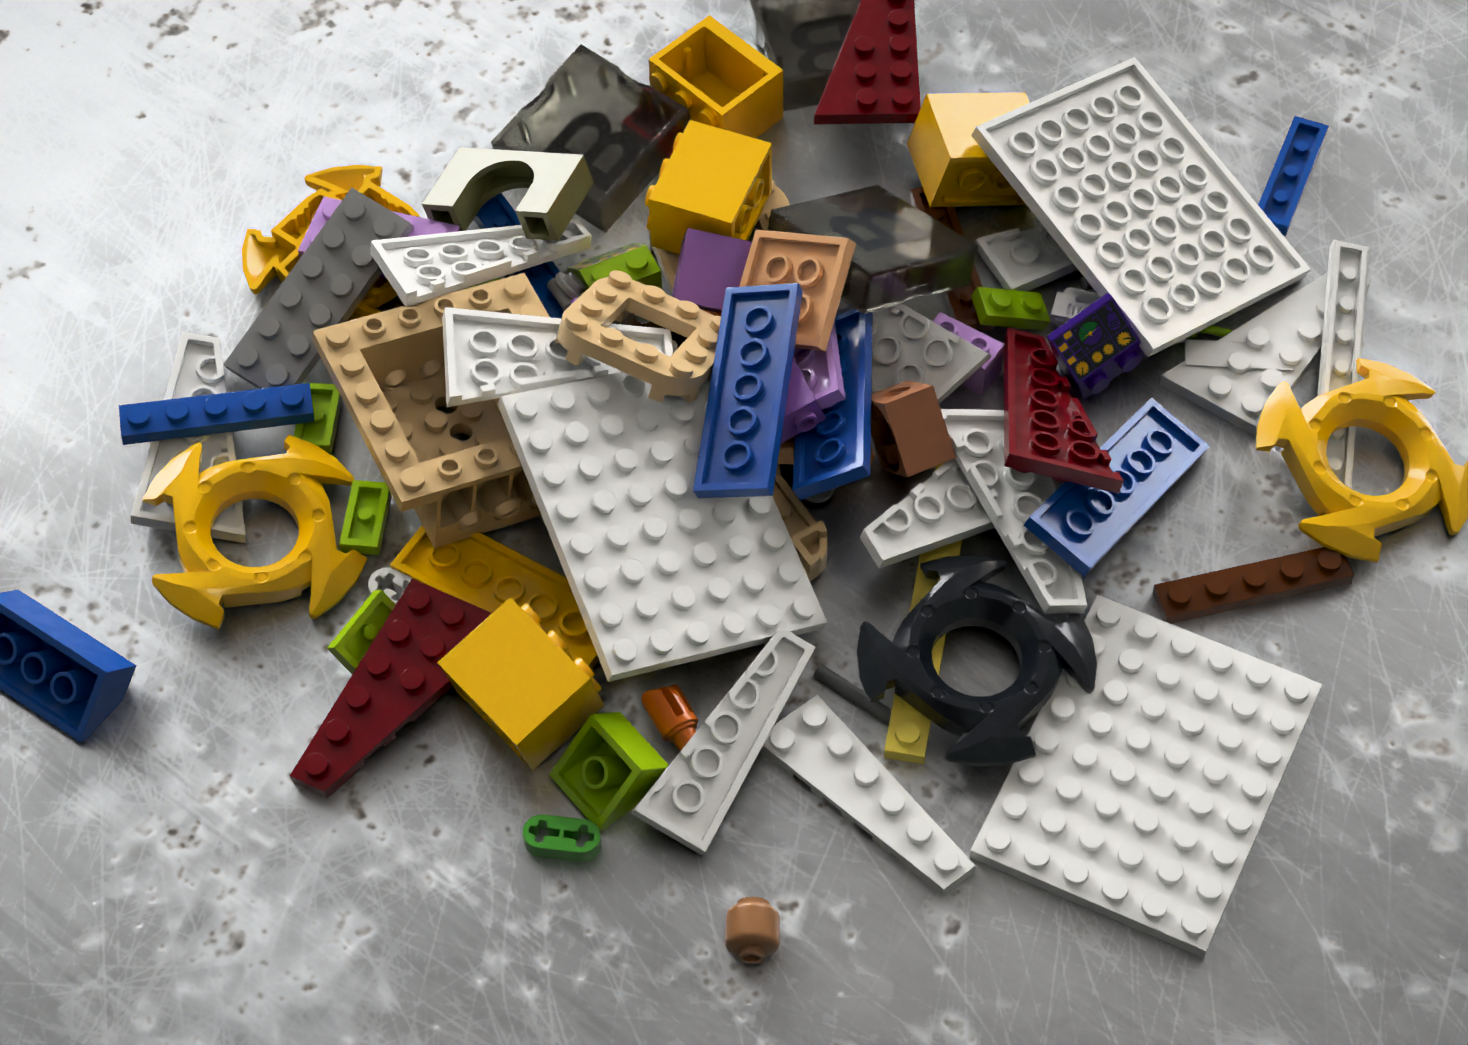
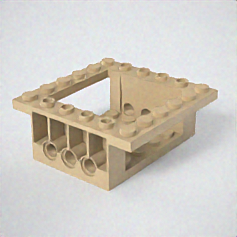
[312,273,550,549]

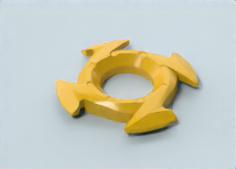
[242,165,420,321]
[1256,358,1468,563]
[142,435,367,630]

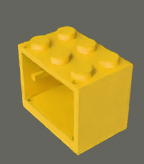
[648,15,783,138]
[907,93,1029,207]
[645,120,772,255]
[437,597,605,771]

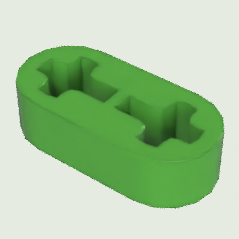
[523,814,602,862]

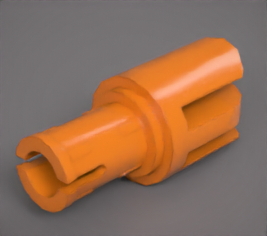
[641,684,699,752]

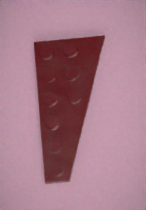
[814,0,921,125]
[1003,328,1124,494]
[290,579,492,798]

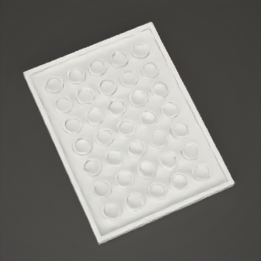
[971,57,1311,357]
[497,372,827,682]
[970,595,1322,958]

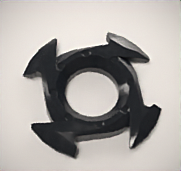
[856,555,1097,766]

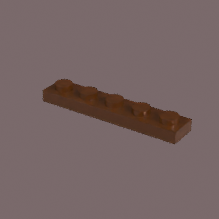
[910,187,994,332]
[1152,547,1354,624]

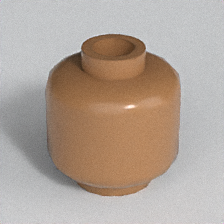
[724,897,780,964]

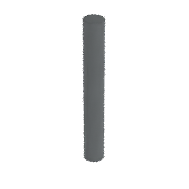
[813,664,892,726]

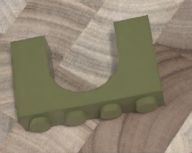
[422,147,594,241]

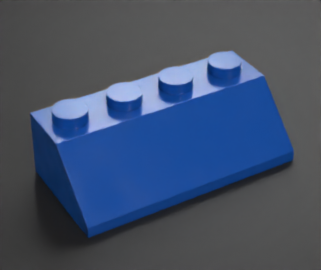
[0,589,137,742]

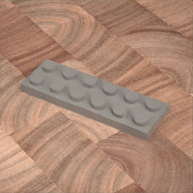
[224,188,413,389]

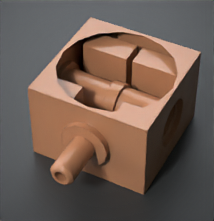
[871,380,956,477]

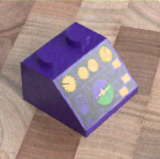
[1047,292,1145,399]

